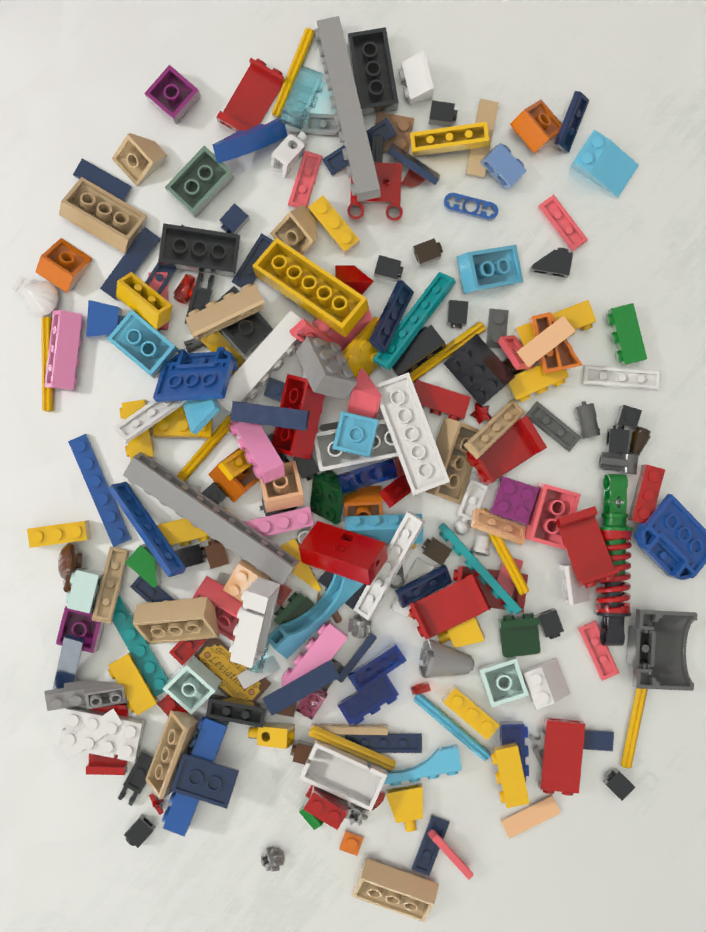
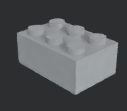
[295,336,357,400]

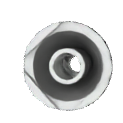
[419,639,474,678]

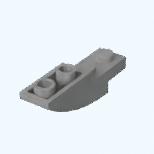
[44,681,126,711]

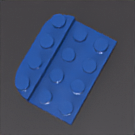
[153,347,238,402]
[634,494,706,580]

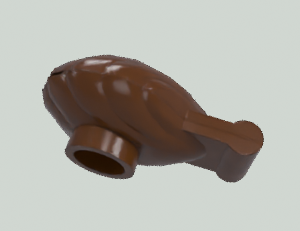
[58,543,82,592]

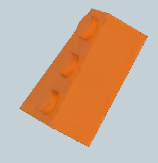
[529,312,583,375]

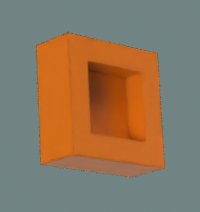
[339,830,364,856]

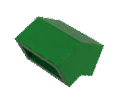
[299,804,324,830]

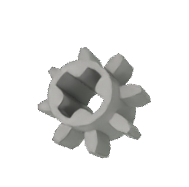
[348,614,372,638]
[345,802,368,826]
[261,847,285,872]

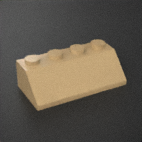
[59,177,147,254]
[185,283,267,341]
[425,417,479,504]
[133,597,219,644]
[145,710,198,799]
[352,858,439,922]

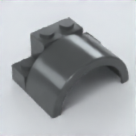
[627,609,698,691]

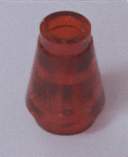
[173,274,196,304]

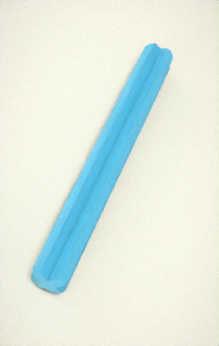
[413,693,491,761]

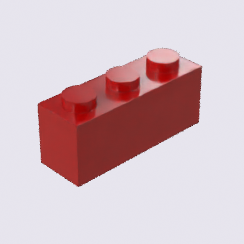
[414,379,471,421]
[628,464,665,523]

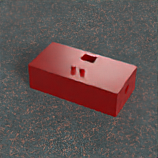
[299,521,388,586]

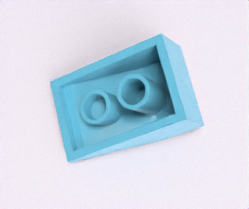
[570,130,639,197]
[456,245,524,294]
[107,309,179,379]

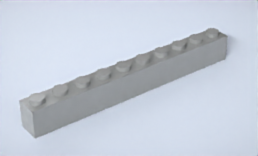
[314,16,381,202]
[123,452,300,585]

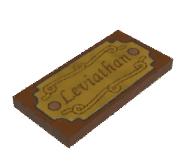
[194,638,272,702]

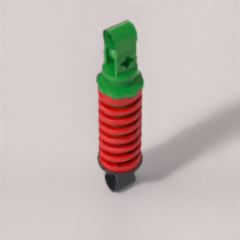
[594,474,633,646]

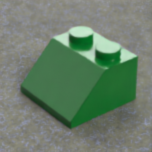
[125,544,162,588]

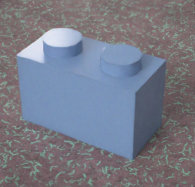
[480,143,527,190]

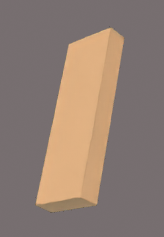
[516,316,575,367]
[471,508,526,545]
[501,794,561,838]

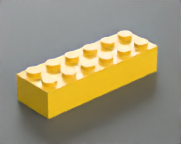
[252,238,369,337]

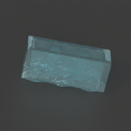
[280,66,325,130]

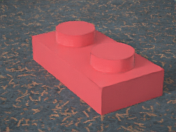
[497,335,533,370]

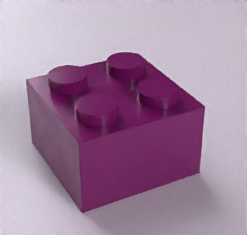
[144,64,201,124]
[489,476,539,525]
[56,606,104,653]

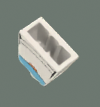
[270,131,309,178]

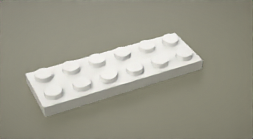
[375,372,450,496]

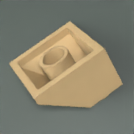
[112,133,168,186]
[270,205,316,255]

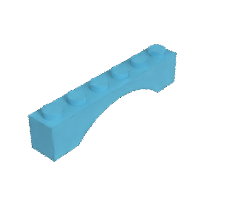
[268,574,363,659]
[368,744,462,787]

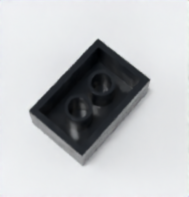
[216,286,273,356]
[443,334,515,407]

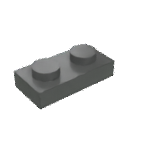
[486,308,509,349]

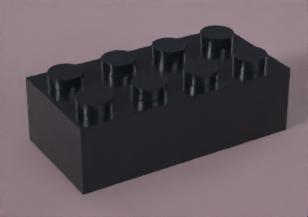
[348,27,399,115]
[158,223,240,277]

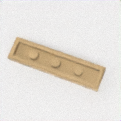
[465,99,499,178]
[464,399,526,459]
[92,546,129,624]
[311,723,388,735]

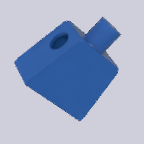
[86,300,125,339]

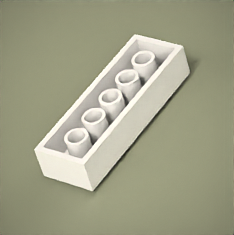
[217,310,302,413]
[314,411,429,472]

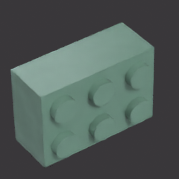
[165,145,234,218]

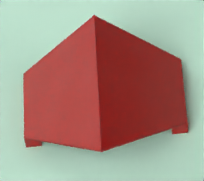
[335,265,374,295]

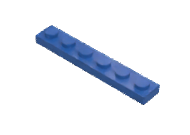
[68,434,132,547]
[108,482,186,577]

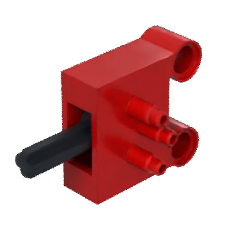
[347,135,403,222]

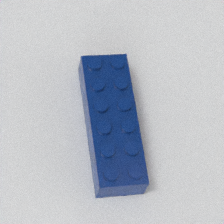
[162,716,229,837]

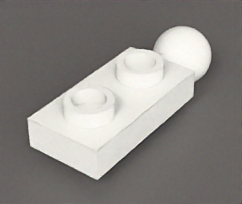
[454,479,488,535]

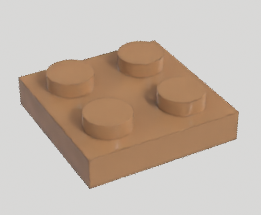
[375,112,415,153]

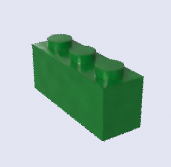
[606,303,647,366]

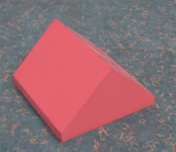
[347,369,382,419]

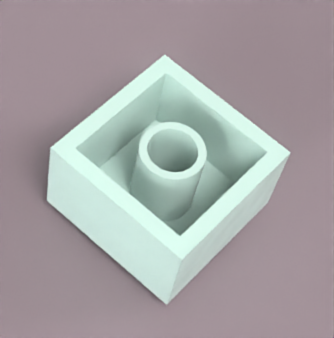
[65,568,103,613]
[163,655,221,714]
[478,656,529,707]

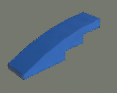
[212,118,288,163]

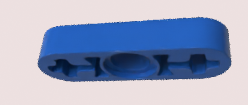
[444,193,498,221]

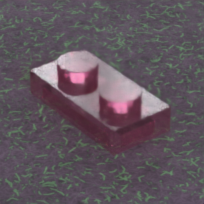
[295,689,328,720]

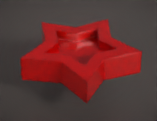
[470,402,492,424]
[149,793,164,815]

